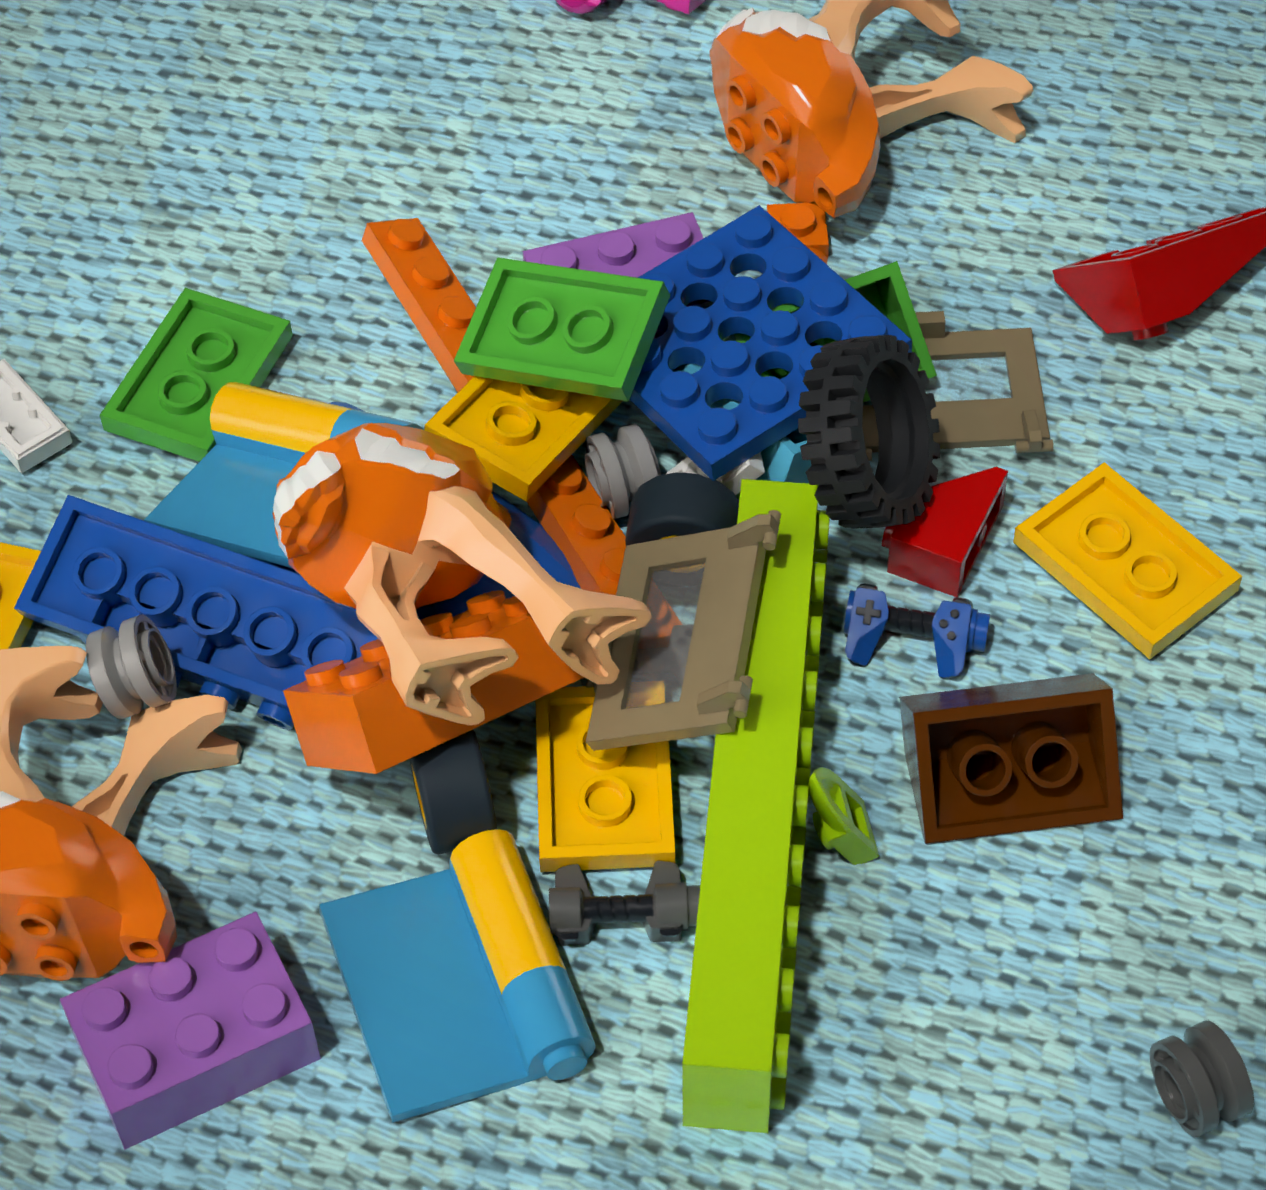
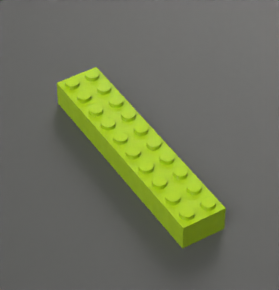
[682,479,830,1133]

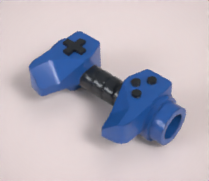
[844,583,990,678]

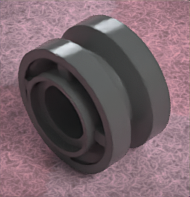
[1150,1020,1254,1137]

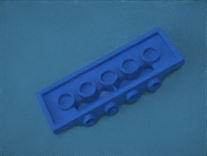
[14,495,378,730]

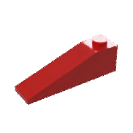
[1053,206,1266,340]

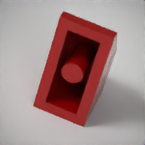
[882,467,1008,597]

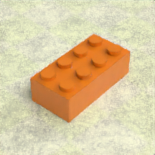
[283,590,584,774]

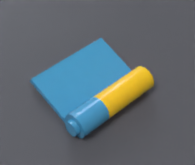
[144,382,423,568]
[319,829,596,1123]

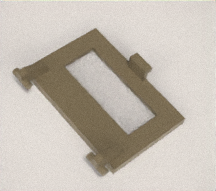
[862,311,1053,461]
[586,510,781,751]

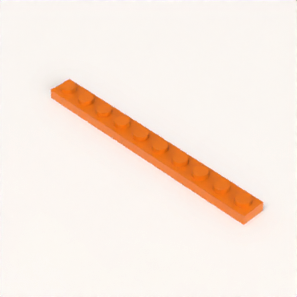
[362,218,684,651]

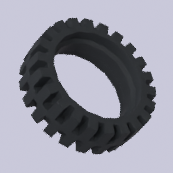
[798,335,940,529]

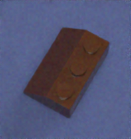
[899,673,1123,844]

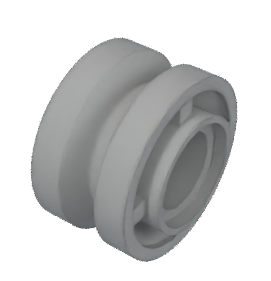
[585,423,661,520]
[86,615,177,719]

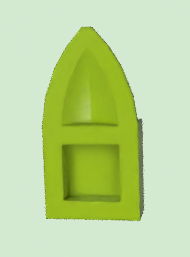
[809,767,879,865]

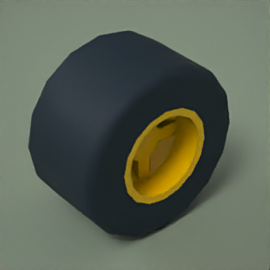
[625,472,739,588]
[409,729,497,854]

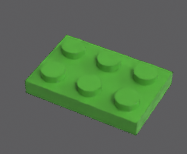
[454,257,670,401]
[100,288,293,462]

